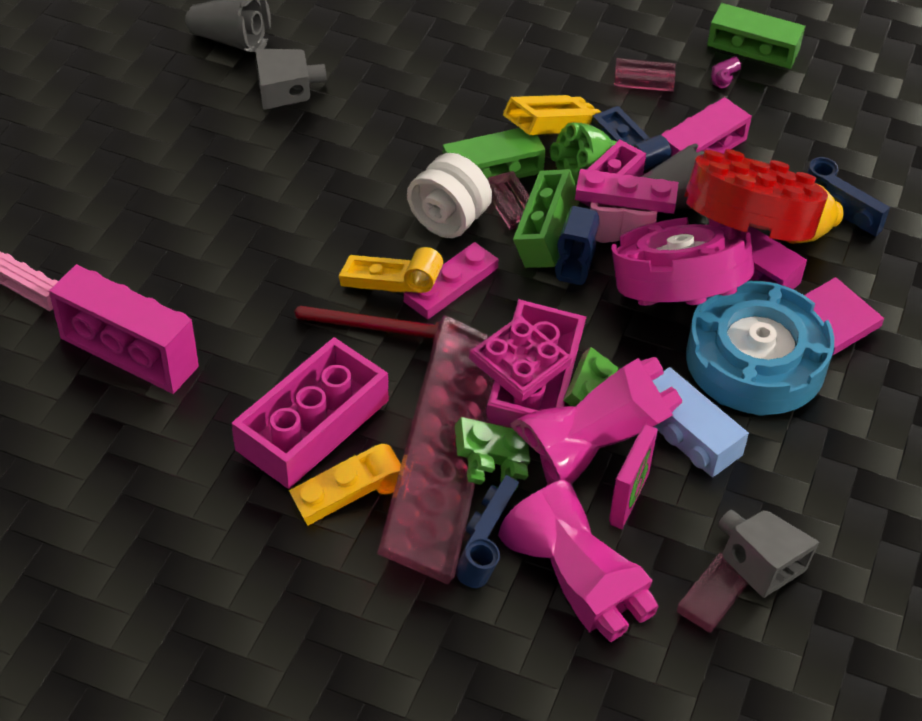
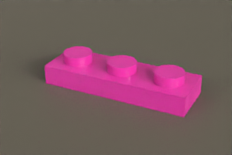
[575,169,679,214]
[404,242,499,320]

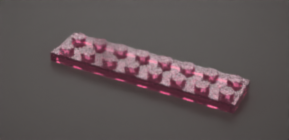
[377,315,494,584]

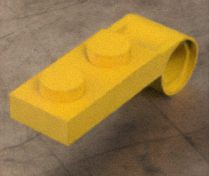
[339,247,443,293]
[289,444,408,526]

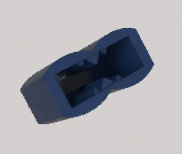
[555,206,600,286]

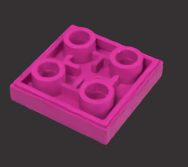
[805,277,884,356]
[469,315,572,402]

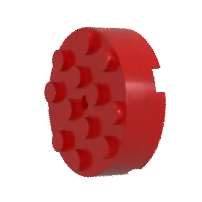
[684,149,828,241]

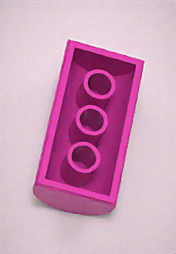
[486,299,586,429]

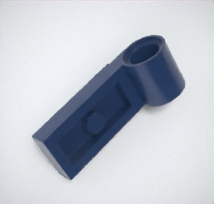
[592,106,672,171]
[807,157,890,237]
[455,475,519,588]

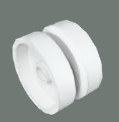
[407,153,492,238]

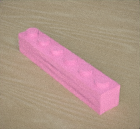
[0,252,58,311]

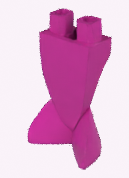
[510,357,682,485]
[498,479,659,642]

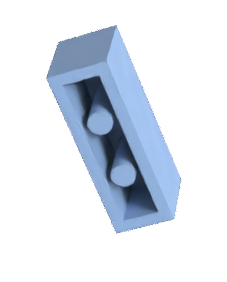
[653,367,749,478]

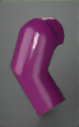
[711,57,741,89]

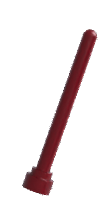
[294,306,459,349]

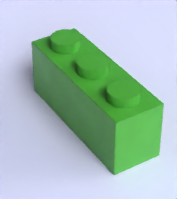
[707,3,805,69]
[443,128,545,185]
[513,169,579,268]

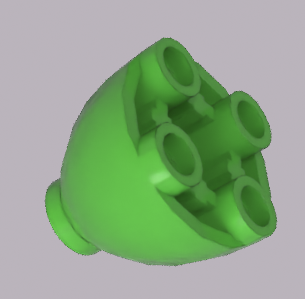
[550,122,617,186]

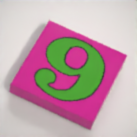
[609,424,658,529]

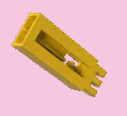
[503,95,601,135]

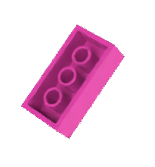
[49,264,199,394]
[231,337,389,489]

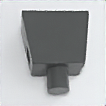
[255,49,326,109]
[718,510,819,598]

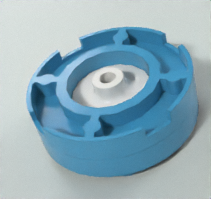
[686,281,835,416]

